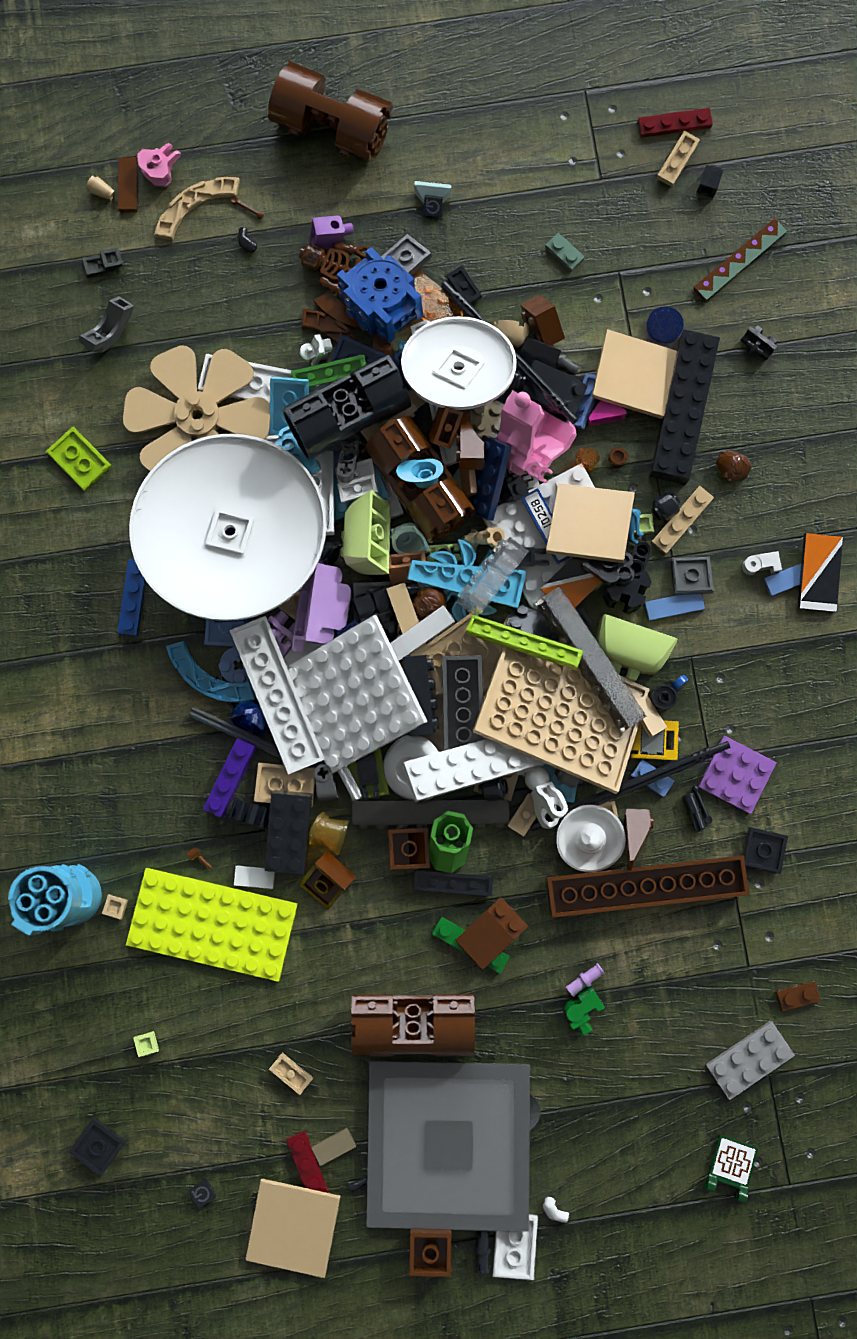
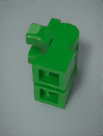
[564,986,605,1037]

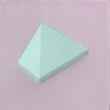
[414,181,451,204]

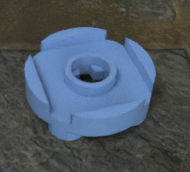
[219,646,250,683]

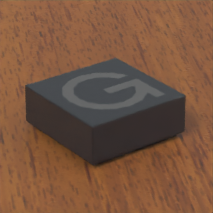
[423,195,443,217]
[189,1178,217,1209]

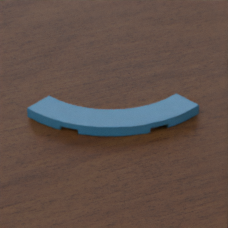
[166,641,257,702]

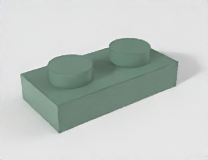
[545,232,585,272]

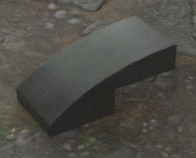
[82,247,123,278]

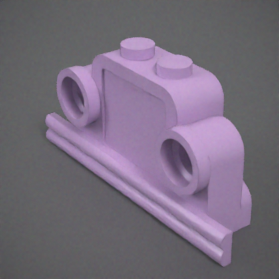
[291,563,351,652]

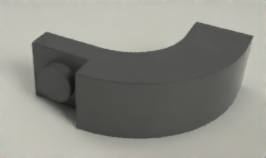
[78,296,134,353]

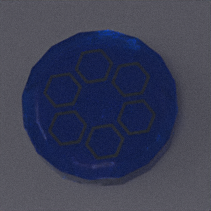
[646,306,684,343]

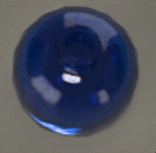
[229,700,268,736]

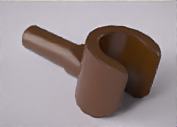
[187,848,212,870]

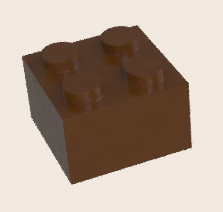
[410,1229,451,1277]

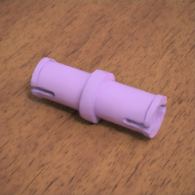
[566,963,605,997]

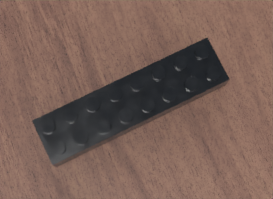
[649,329,720,485]

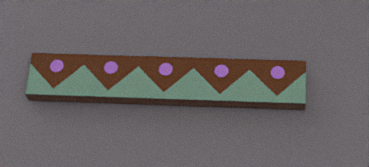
[693,218,787,302]

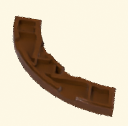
[314,290,415,331]
[302,309,360,344]

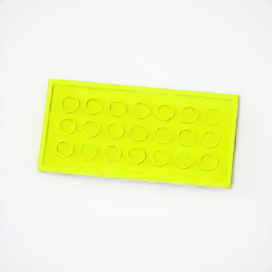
[126,868,298,982]

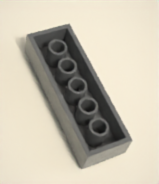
[442,655,484,751]

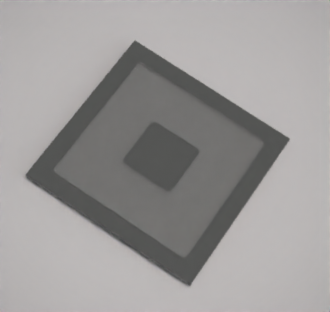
[367,1061,530,1232]

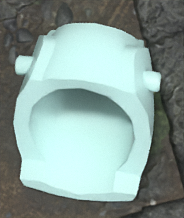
[390,522,429,554]

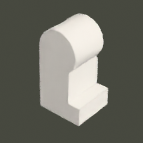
[742,551,782,575]

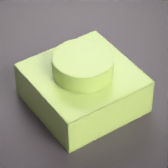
[133,1031,159,1057]

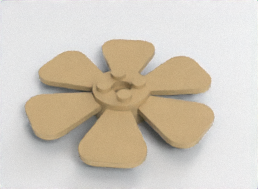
[123,346,270,471]

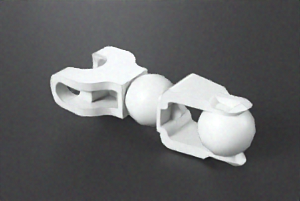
[516,765,568,829]

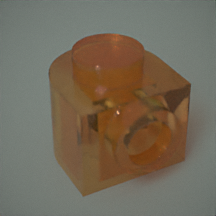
[575,446,600,472]

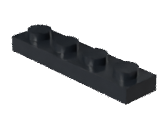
[414,870,493,896]

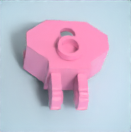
[137,143,181,187]

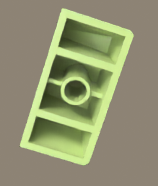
[340,490,391,575]
[595,614,678,682]

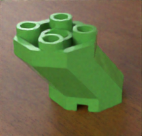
[429,811,473,873]

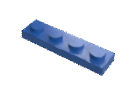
[117,559,146,636]

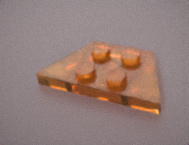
[412,269,466,322]

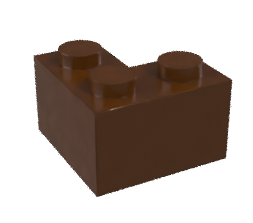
[520,294,565,346]

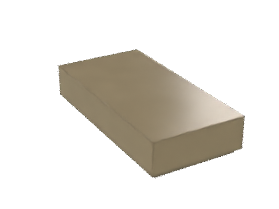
[311,1127,356,1166]

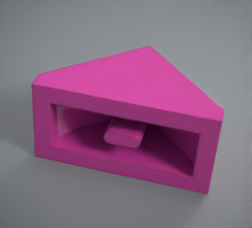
[587,400,626,427]

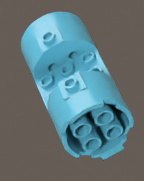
[8,864,102,936]

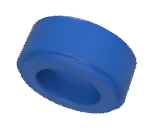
[671,675,689,692]

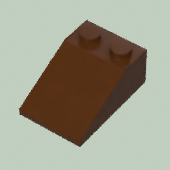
[455,897,528,970]

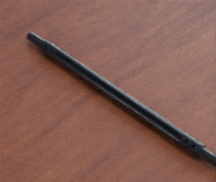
[441,282,578,424]
[530,741,731,831]

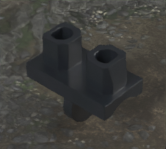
[740,325,778,360]

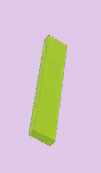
[466,615,583,670]

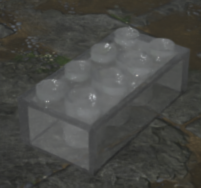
[457,537,529,616]

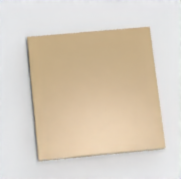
[591,329,677,419]
[546,483,635,563]
[246,1179,341,1278]

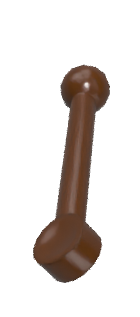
[231,196,264,219]

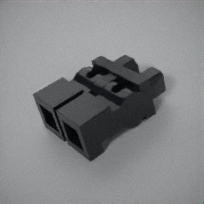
[351,586,399,638]

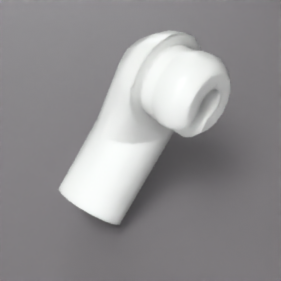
[543,1197,569,1223]

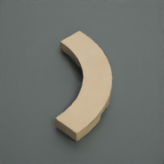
[154,177,240,240]

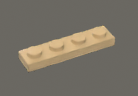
[651,486,714,555]

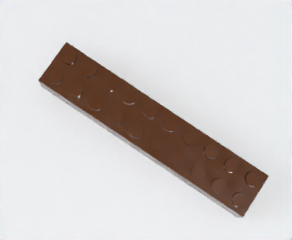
[545,855,749,918]

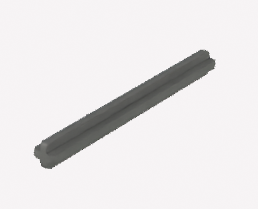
[189,707,282,759]

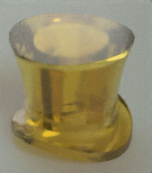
[309,812,349,855]

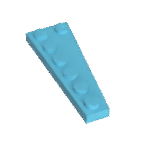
[407,560,527,608]

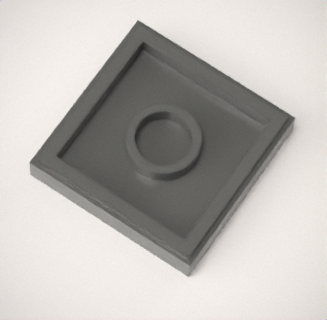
[671,556,714,595]

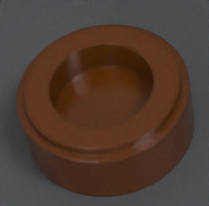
[608,447,628,467]

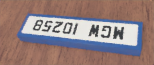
[521,488,571,564]

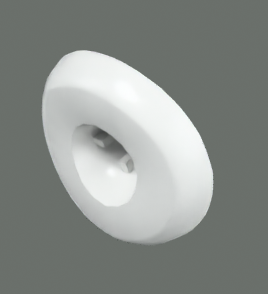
[383,735,439,801]
[557,805,626,872]

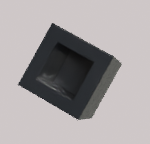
[696,164,724,198]

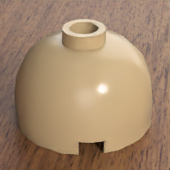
[493,320,529,348]

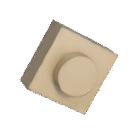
[102,894,128,919]

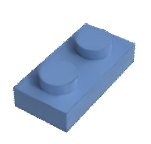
[631,759,674,797]

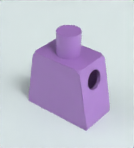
[309,216,354,249]

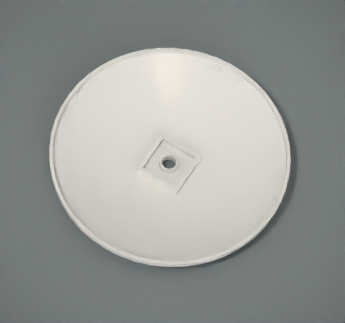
[129,434,326,621]

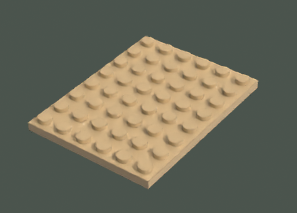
[473,646,649,794]

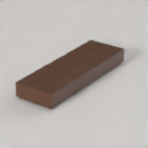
[118,157,138,212]

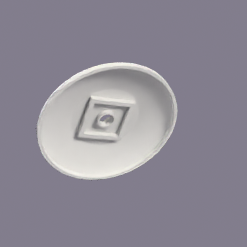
[401,317,516,410]

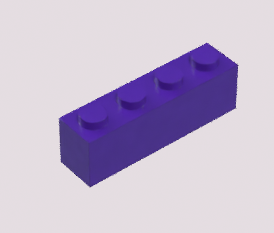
[203,738,257,818]

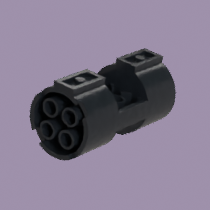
[282,355,411,460]

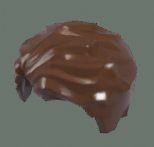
[716,450,751,482]
[412,587,447,619]

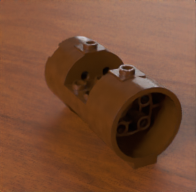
[268,61,393,162]
[365,416,476,543]
[351,994,475,1057]

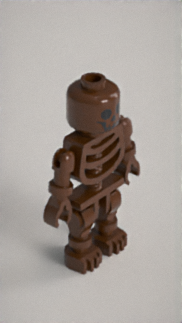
[299,242,369,296]

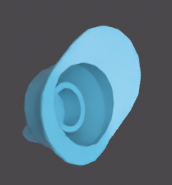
[396,459,443,488]

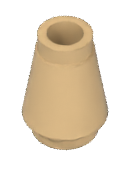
[86,176,115,201]

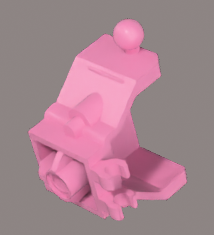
[496,390,577,483]

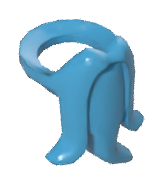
[628,508,644,545]

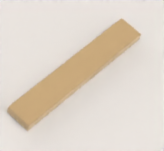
[386,582,443,696]

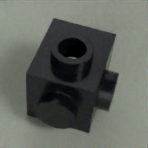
[499,475,529,503]

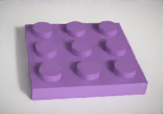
[698,736,777,814]

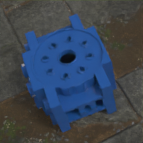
[337,247,423,343]

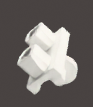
[300,335,333,366]

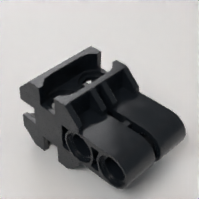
[603,541,652,614]

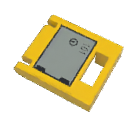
[630,721,679,761]

